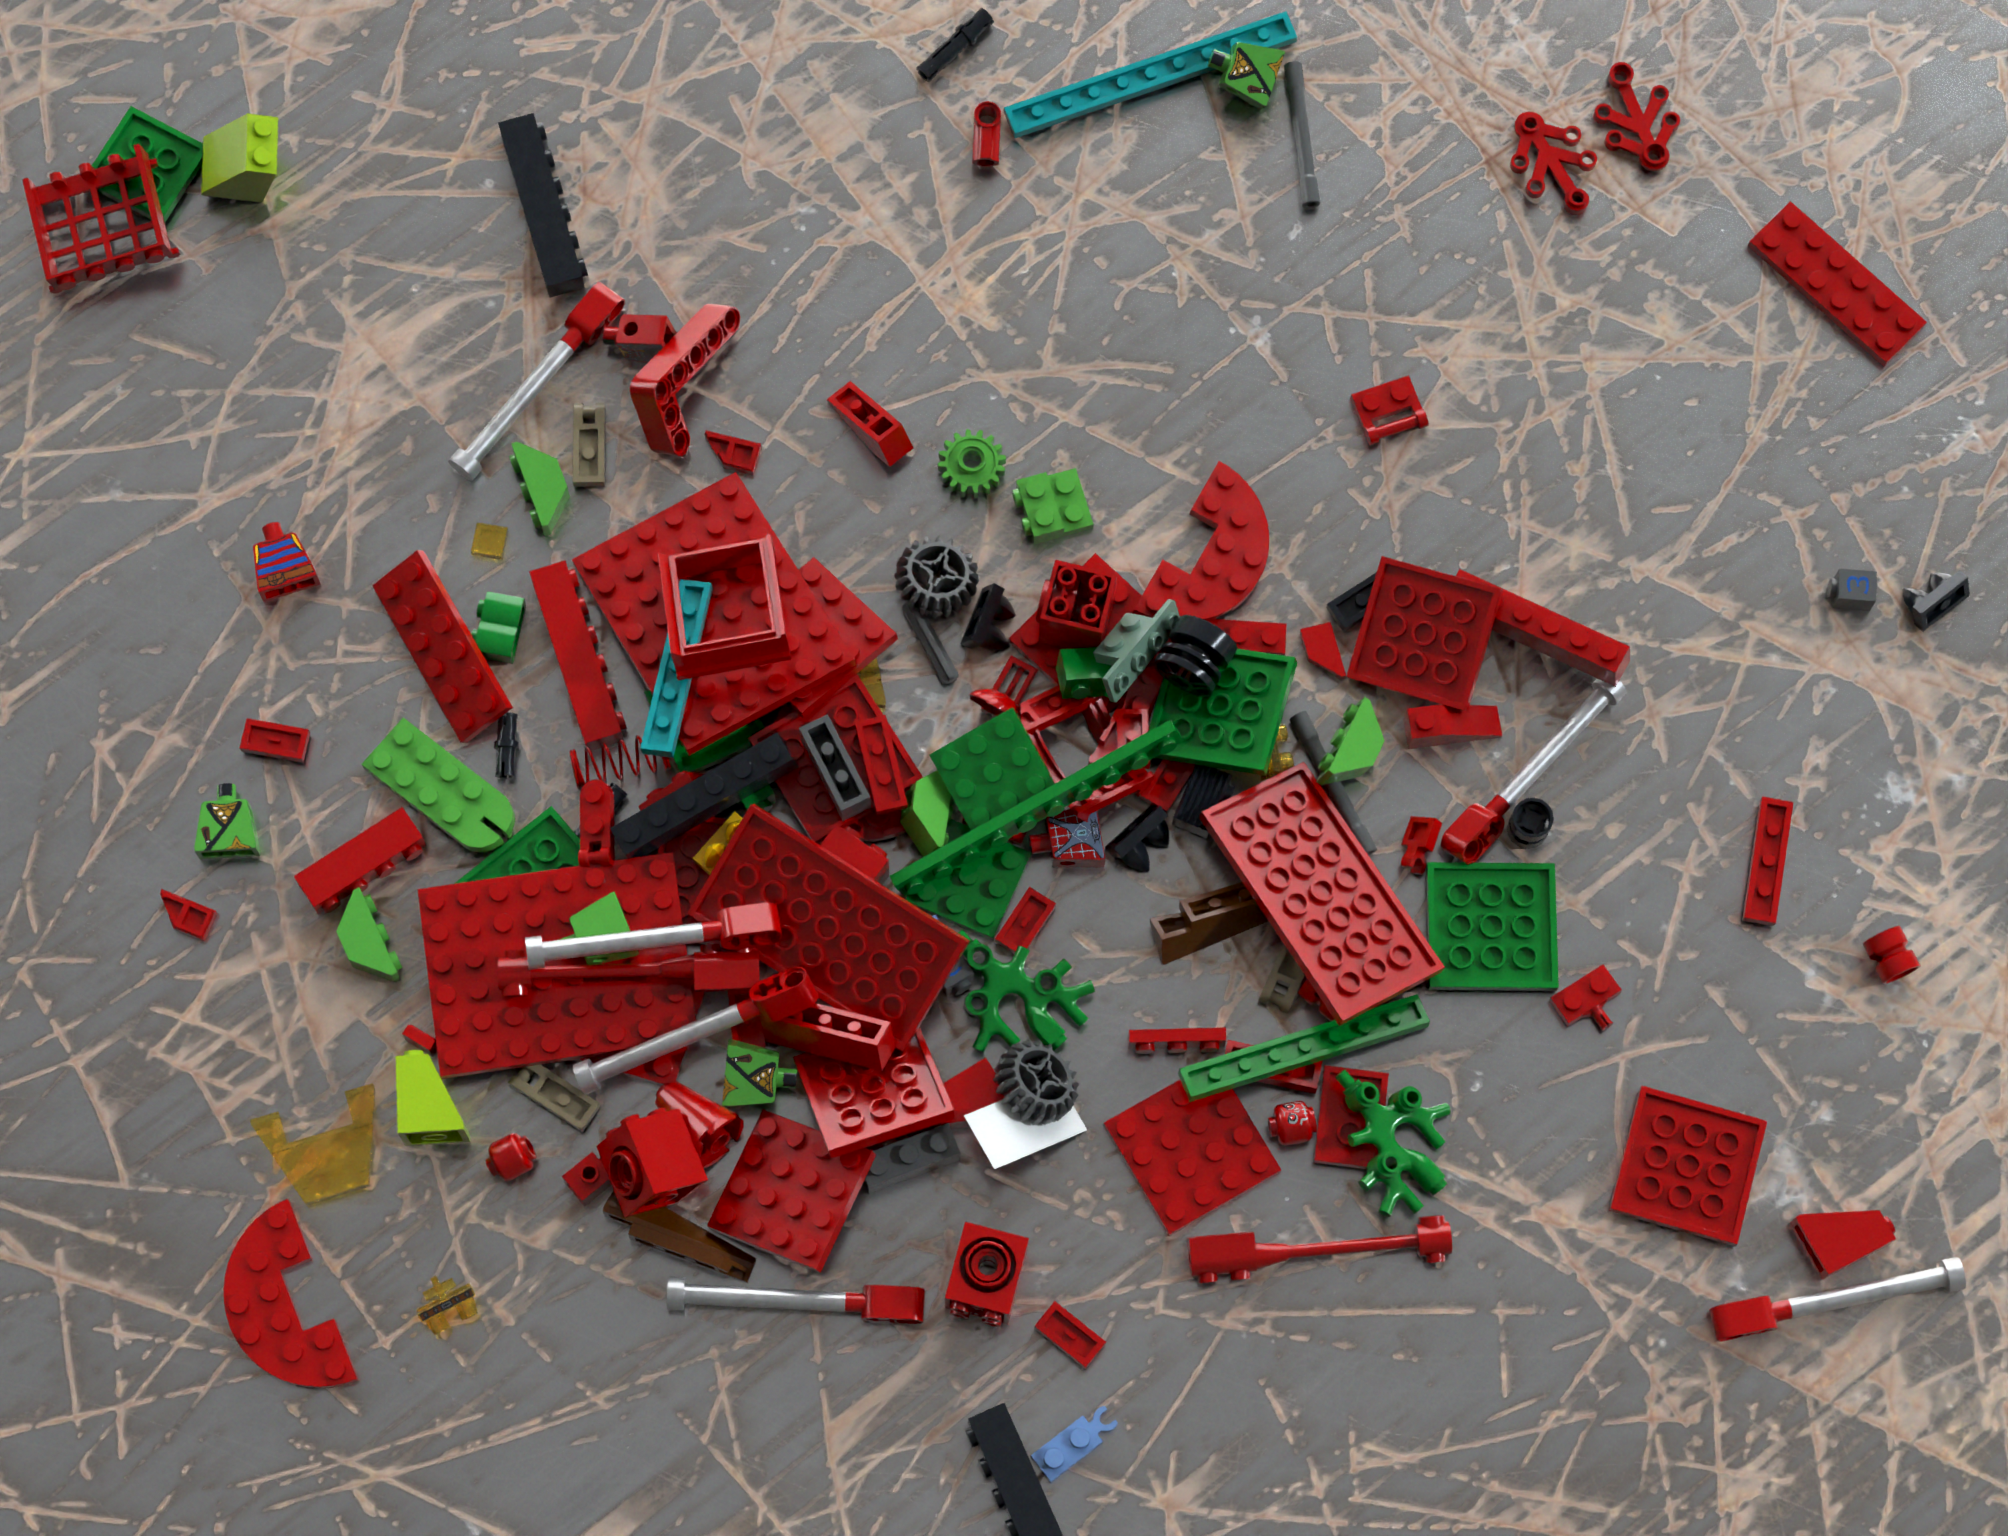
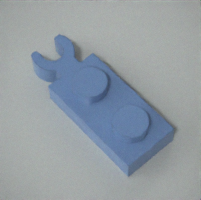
[1030,1406,1118,1483]

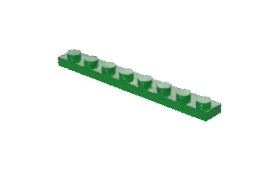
[1178,994,1430,1102]

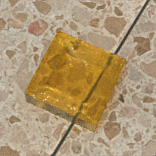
[471,523,509,560]

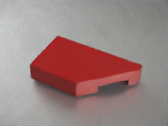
[704,430,762,476]
[1300,622,1346,680]
[160,889,218,942]

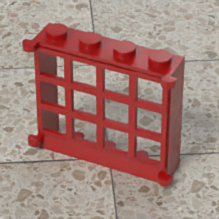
[22,144,180,294]

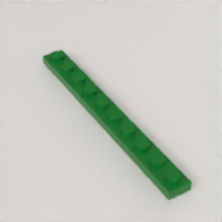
[890,719,1184,897]

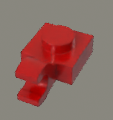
[1401,816,1442,875]

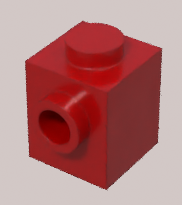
[562,1151,611,1207]

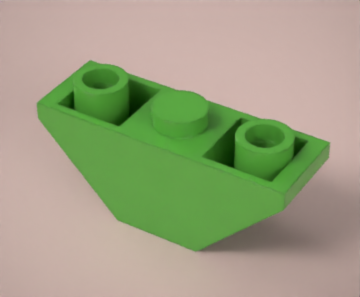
[509,442,570,537]
[1316,697,1385,785]
[900,770,953,857]
[336,887,402,982]

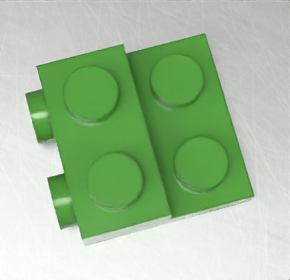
[1012,468,1094,545]

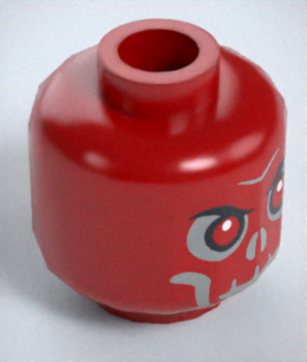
[1268,1101,1317,1146]

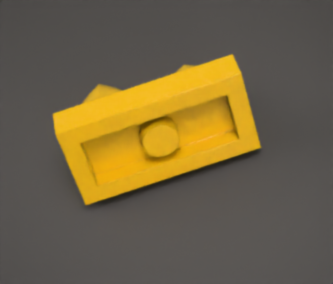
[693,811,743,875]

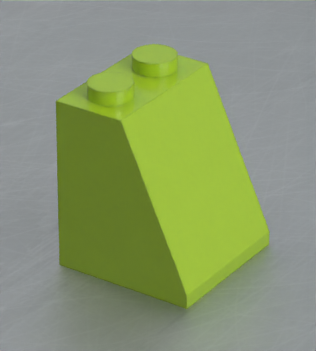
[201,113,278,203]
[395,1050,471,1146]

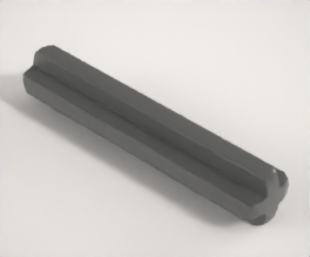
[902,601,959,684]

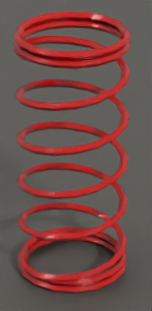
[569,735,671,789]

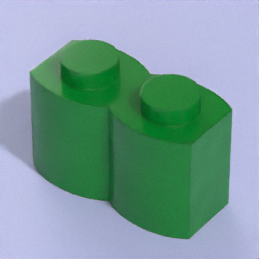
[471,591,526,664]

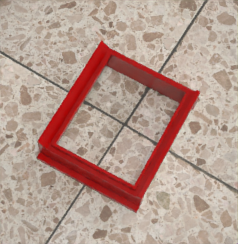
[658,534,791,680]

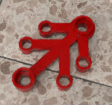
[1593,62,1680,171]
[1510,111,1597,215]

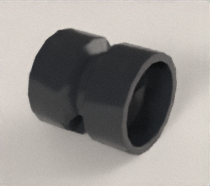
[1507,798,1554,849]

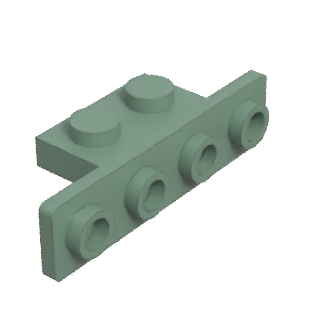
[1093,599,1180,703]

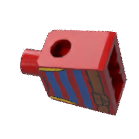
[253,522,321,602]

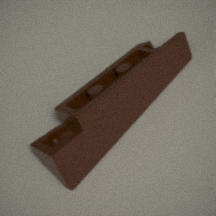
[1150,882,1268,964]
[602,1190,756,1283]

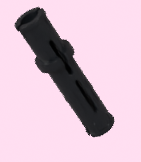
[916,8,994,82]

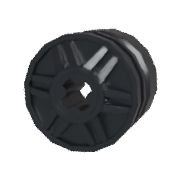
[1153,615,1238,697]

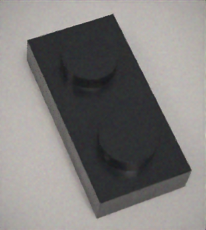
[1326,572,1377,632]

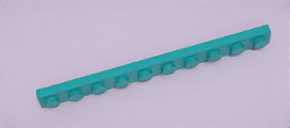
[1004,11,1297,139]

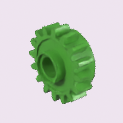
[938,429,1006,498]

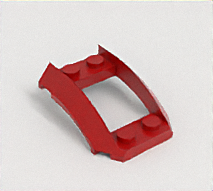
[1019,685,1155,822]

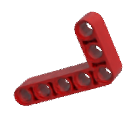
[630,304,741,456]

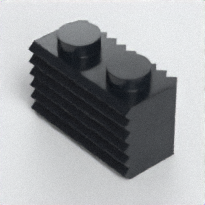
[1172,765,1235,839]

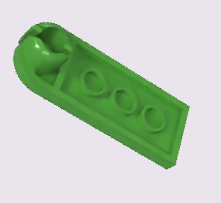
[361,717,515,852]

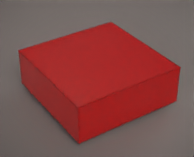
[402,1024,437,1057]

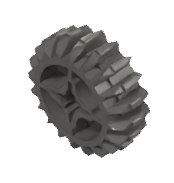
[894,535,979,618]
[993,1039,1079,1126]

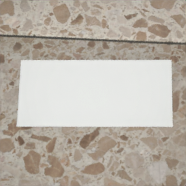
[964,1099,1087,1169]

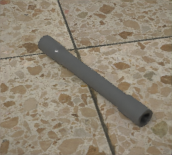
[1284,61,1320,208]
[1289,711,1377,856]

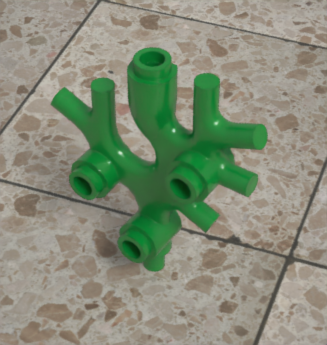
[958,930,1095,1053]
[1335,1069,1451,1217]

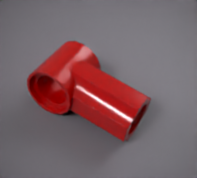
[972,101,1001,168]

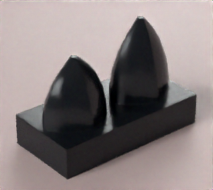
[1902,570,1970,632]
[960,583,1016,650]
[1105,805,1169,872]

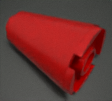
[655,1081,744,1168]

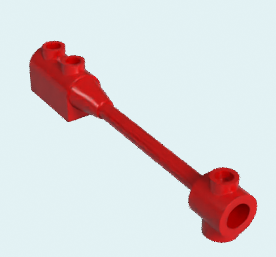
[498,944,760,997]
[1187,1215,1452,1283]

